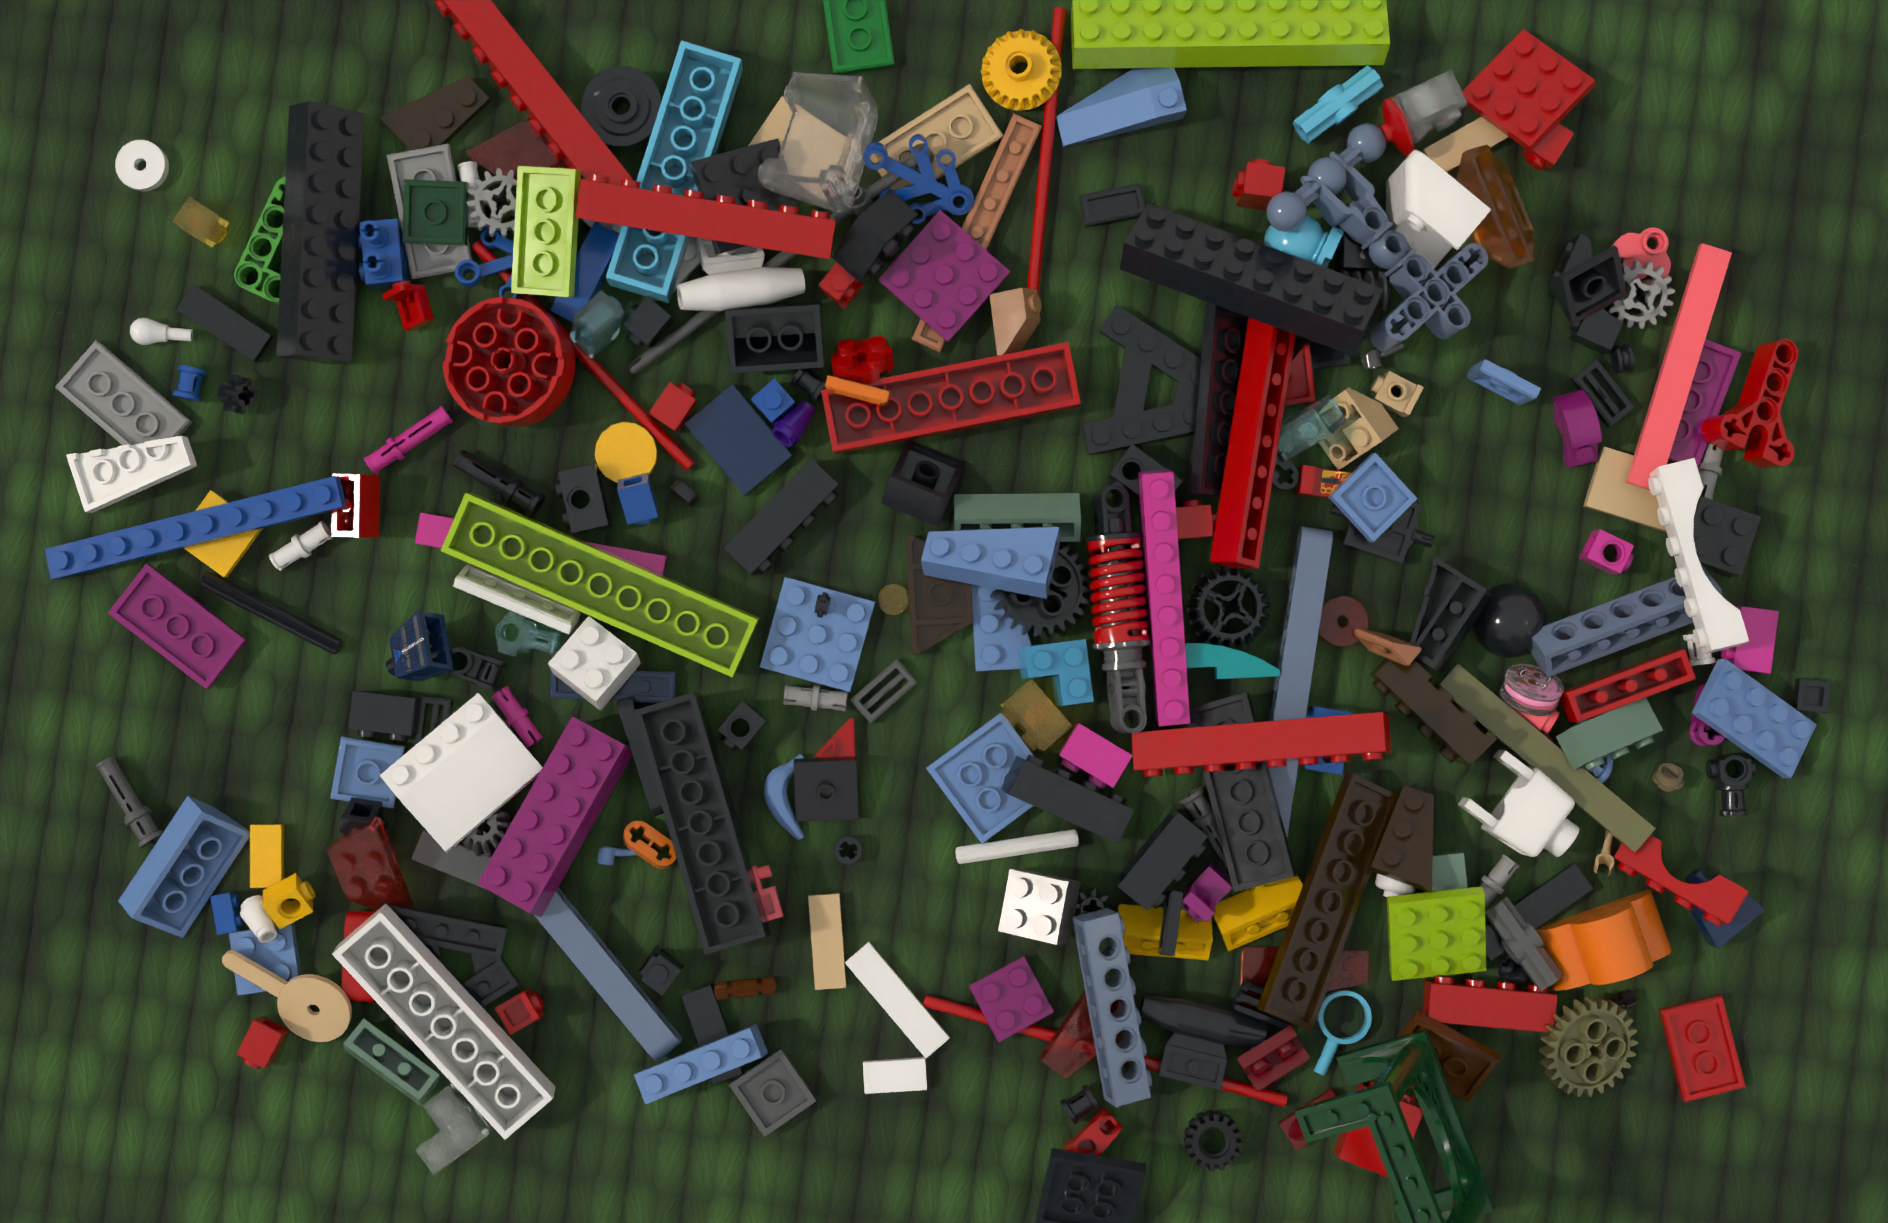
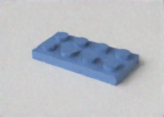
[1692,659,1817,778]

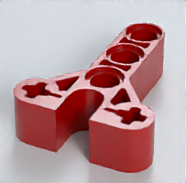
[1701,339,1798,468]

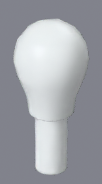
[130,318,193,345]

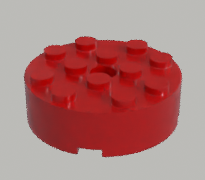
[443,297,575,428]

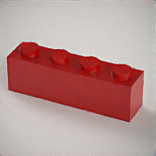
[1559,649,1696,723]
[1422,976,1557,1033]

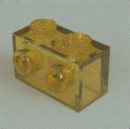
[999,679,1072,752]

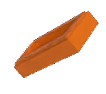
[825,375,890,406]

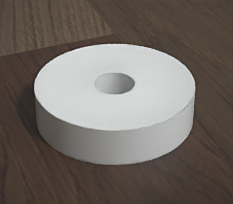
[115,140,169,192]

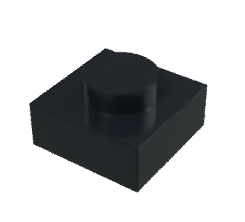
[1793,679,1831,713]

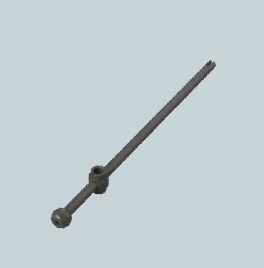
[628,143,934,374]

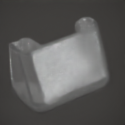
[758,72,878,212]

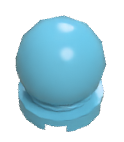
[1264,215,1344,268]

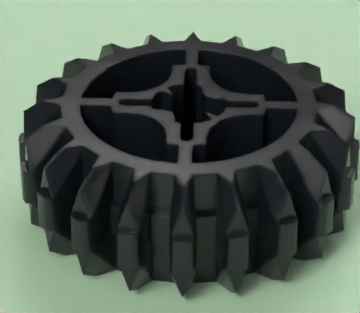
[1186,566,1272,649]

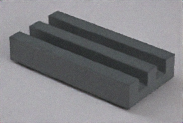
[850,659,917,723]

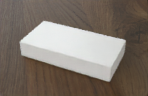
[863,1057,927,1094]

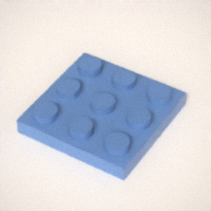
[760,577,875,692]
[926,712,1034,844]

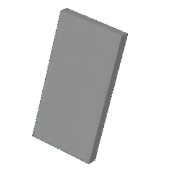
[387,144,473,279]
[55,340,193,445]

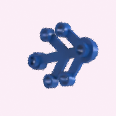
[863,134,974,224]
[455,228,542,299]

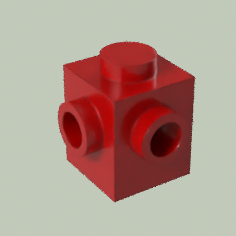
[1176,500,1217,540]

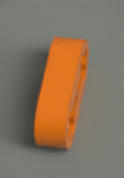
[623,821,677,869]

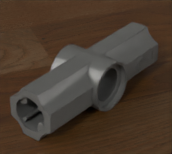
[1485,896,1563,991]

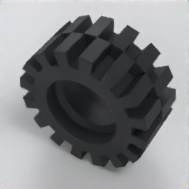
[1183,1110,1243,1171]

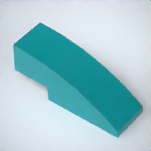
[1185,643,1280,679]

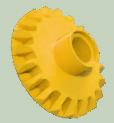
[981,29,1062,111]

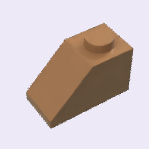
[989,287,1042,356]

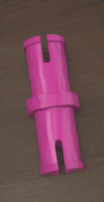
[491,686,543,748]

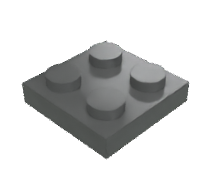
[729,1047,817,1137]

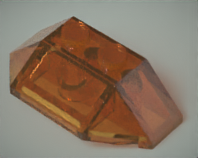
[1456,144,1535,269]

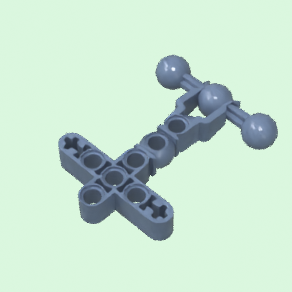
[1267,123,1489,351]

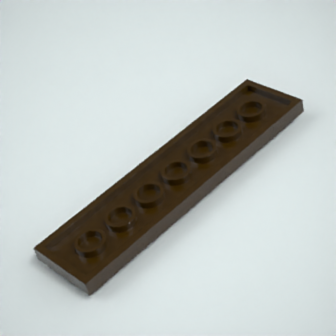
[1257,772,1399,1032]

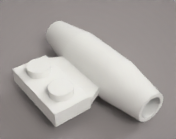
[677,238,805,311]

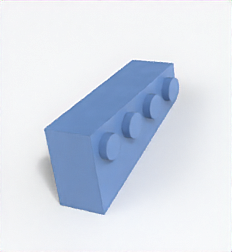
[921,527,1060,599]

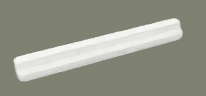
[955,829,1079,864]

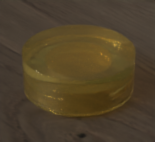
[878,584,909,615]

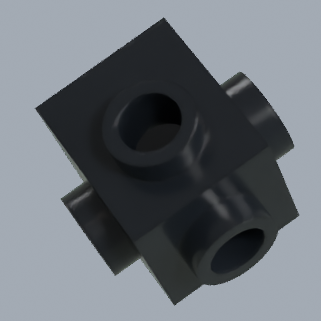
[339,797,388,851]

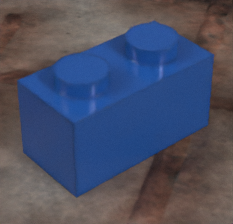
[210,891,243,935]

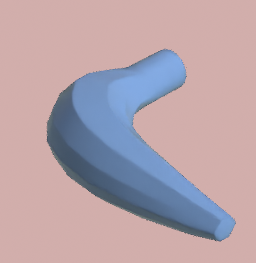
[764,754,804,840]

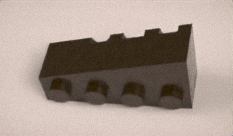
[1370,658,1498,765]

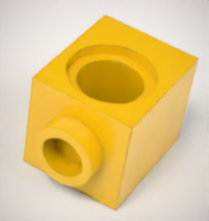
[263,873,315,929]

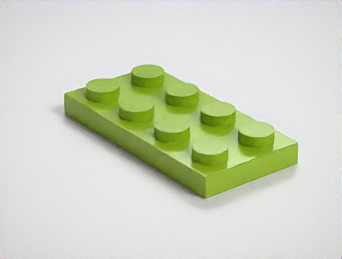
[511,166,581,298]

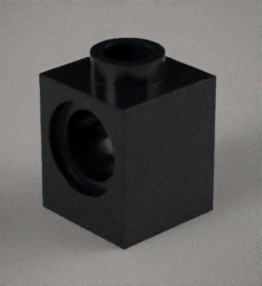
[718,701,768,750]

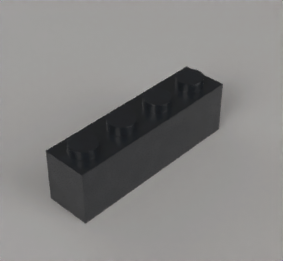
[724,458,840,575]
[1001,754,1134,844]

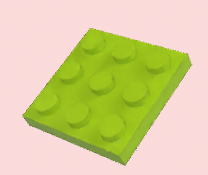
[1387,886,1486,981]

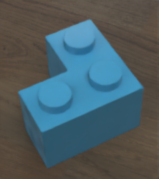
[1018,639,1094,706]

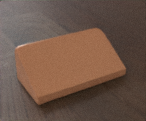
[1354,629,1421,666]

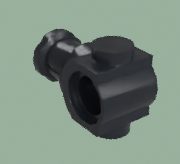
[1706,754,1756,816]

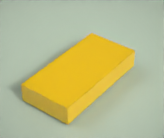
[250,824,284,888]

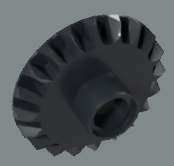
[581,66,662,148]

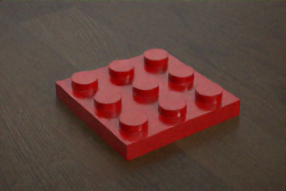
[1459,29,1595,152]

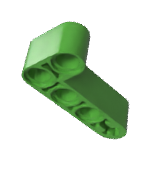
[234,177,286,305]

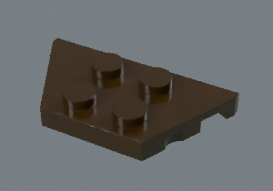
[905,535,973,655]

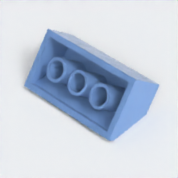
[118,796,250,938]

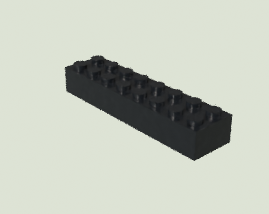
[276,101,365,365]
[1120,203,1384,357]
[634,692,772,955]

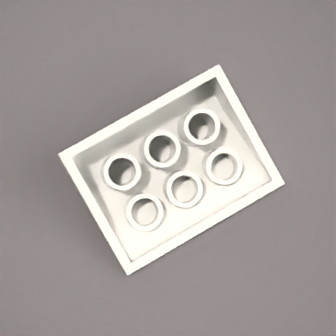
[380,693,543,853]

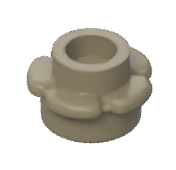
[1652,763,1684,792]

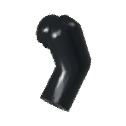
[1498,958,1530,984]

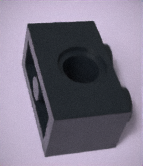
[555,464,612,535]

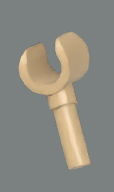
[1594,830,1614,876]

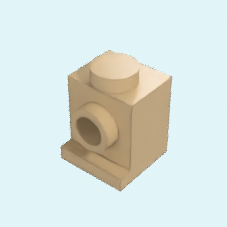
[1370,371,1424,418]

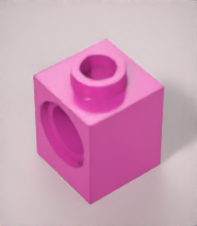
[1579,529,1634,575]

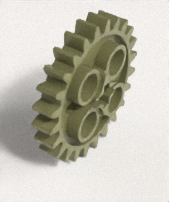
[1539,996,1638,1097]

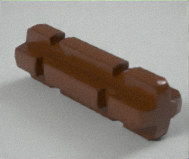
[714,977,776,1000]

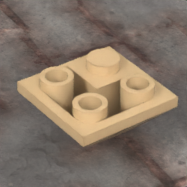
[1303,388,1399,470]

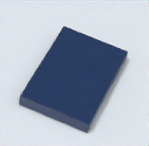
[685,384,793,496]

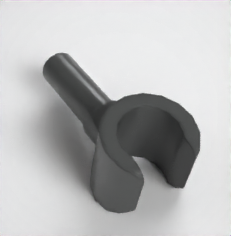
[1362,342,1404,370]

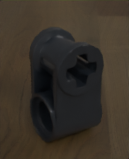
[449,647,508,692]

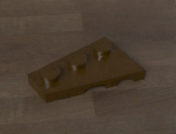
[379,76,491,150]

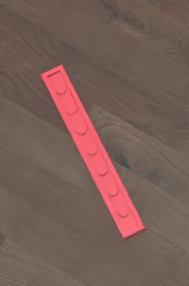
[1625,243,1732,490]

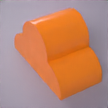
[1536,889,1672,991]

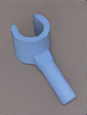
[597,846,637,865]

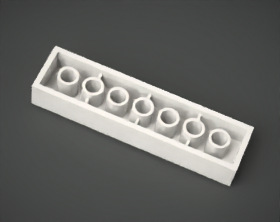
[332,904,556,1139]

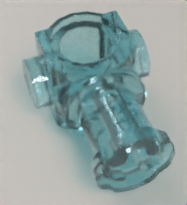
[495,610,561,657]

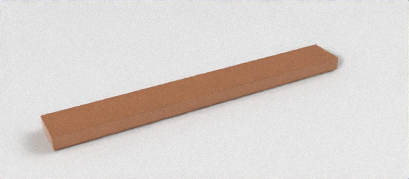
[912,114,1042,353]

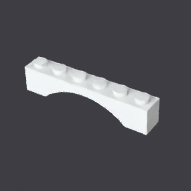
[1648,458,1749,655]

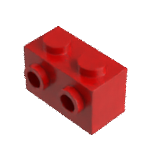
[1232,159,1285,211]
[331,474,380,538]

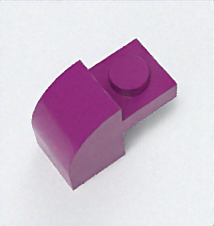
[1553,390,1602,468]
[1181,860,1233,923]

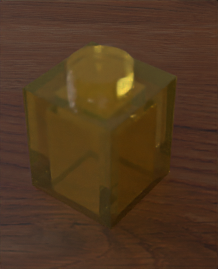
[172,196,229,248]

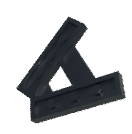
[1082,304,1201,455]
[381,902,519,1053]

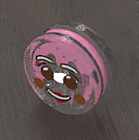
[1500,664,1564,716]

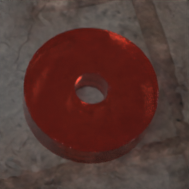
[1319,596,1368,646]

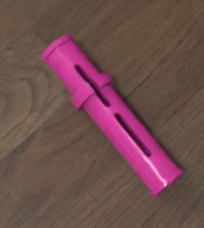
[364,405,453,475]

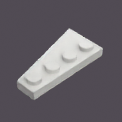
[66,436,197,513]

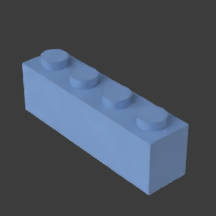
[634,1024,768,1104]

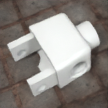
[1458,750,1580,857]

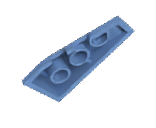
[1056,68,1187,147]

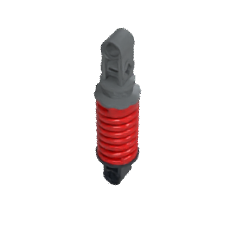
[1084,484,1151,733]

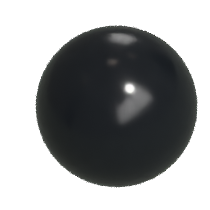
[1473,583,1548,658]

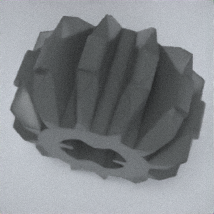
[463,808,511,858]

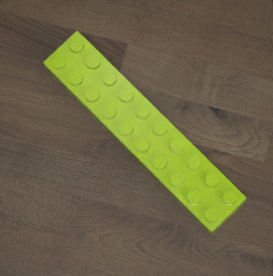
[1071,0,1390,69]
[440,493,760,678]

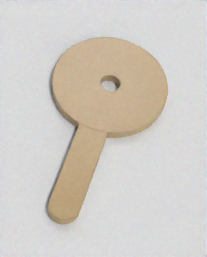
[222,950,352,1042]

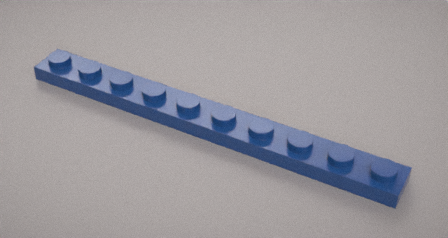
[44,476,347,580]

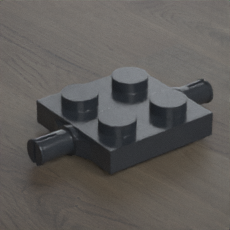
[1330,502,1435,565]

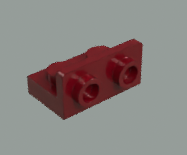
[1237,1025,1310,1092]

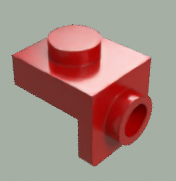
[382,281,434,331]
[495,988,545,1035]

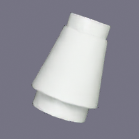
[240,895,277,943]

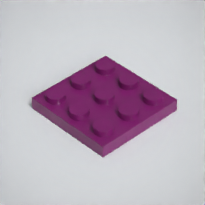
[878,210,1010,343]

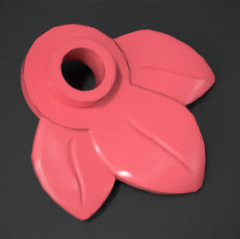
[1612,227,1671,280]

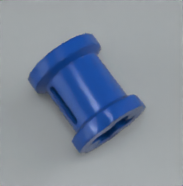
[172,365,207,402]

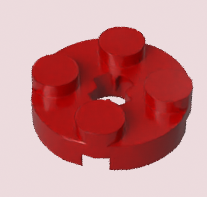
[831,336,895,384]

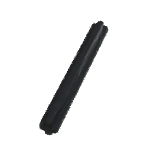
[199,572,343,654]

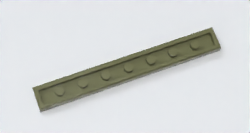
[1439,664,1656,853]

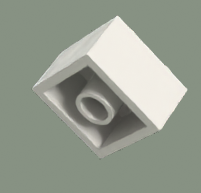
[548,616,641,711]

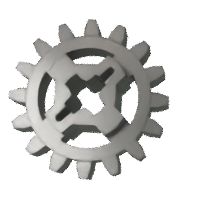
[467,168,517,238]
[1606,259,1675,329]

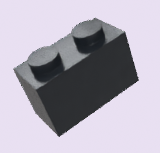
[348,691,420,741]

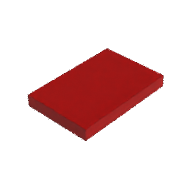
[1659,994,1746,1102]

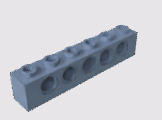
[1531,566,1722,677]
[1072,908,1152,1107]

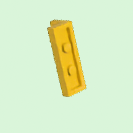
[1213,873,1303,952]
[1118,904,1213,960]

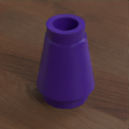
[772,401,816,447]

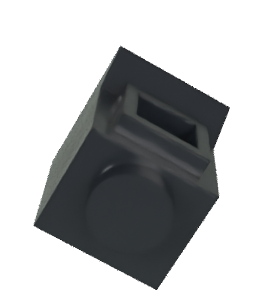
[638,945,685,996]

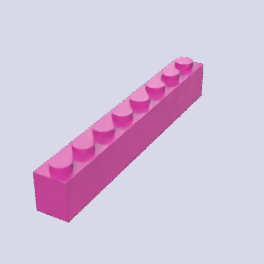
[1138,469,1190,726]

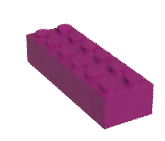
[477,716,633,917]

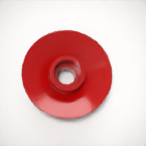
[1379,98,1415,157]

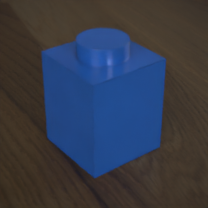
[751,378,796,426]
[617,473,658,525]

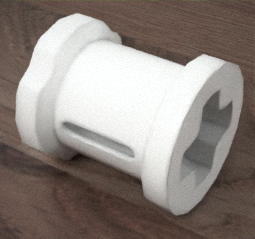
[1683,634,1716,666]

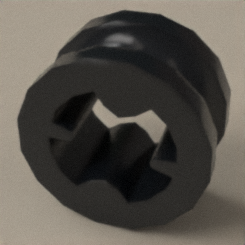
[1610,344,1635,374]
[834,836,863,864]

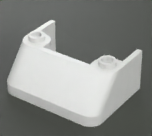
[1386,150,1491,269]

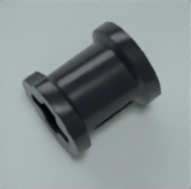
[790,368,827,403]
[1060,1084,1101,1125]

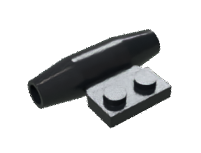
[1139,993,1267,1090]

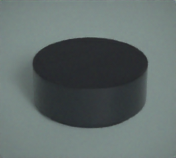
[669,479,700,508]

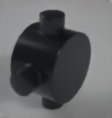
[814,592,831,618]

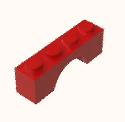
[1614,835,1749,928]

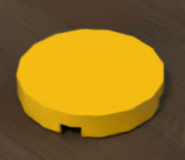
[595,422,657,483]

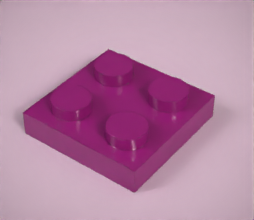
[968,956,1054,1042]

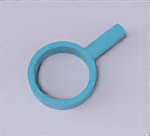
[1314,989,1372,1076]

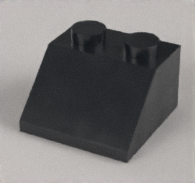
[881,441,965,527]

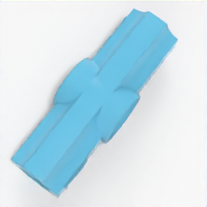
[1292,65,1384,144]

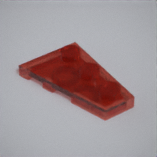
[1038,990,1123,1079]

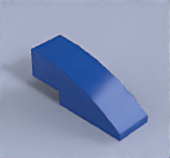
[550,222,620,325]

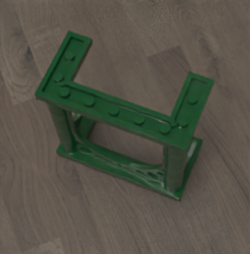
[1294,1029,1496,1223]

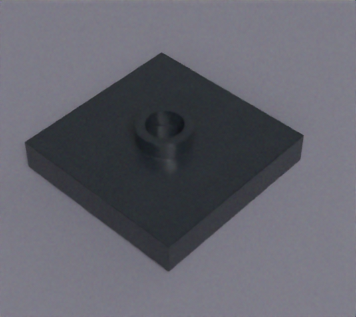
[793,757,859,821]

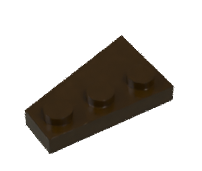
[1371,785,1434,893]

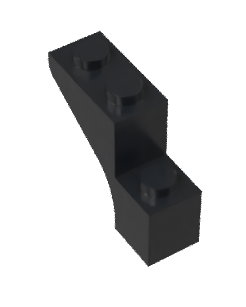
[1547,234,1624,354]

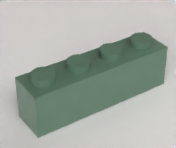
[954,493,1081,542]

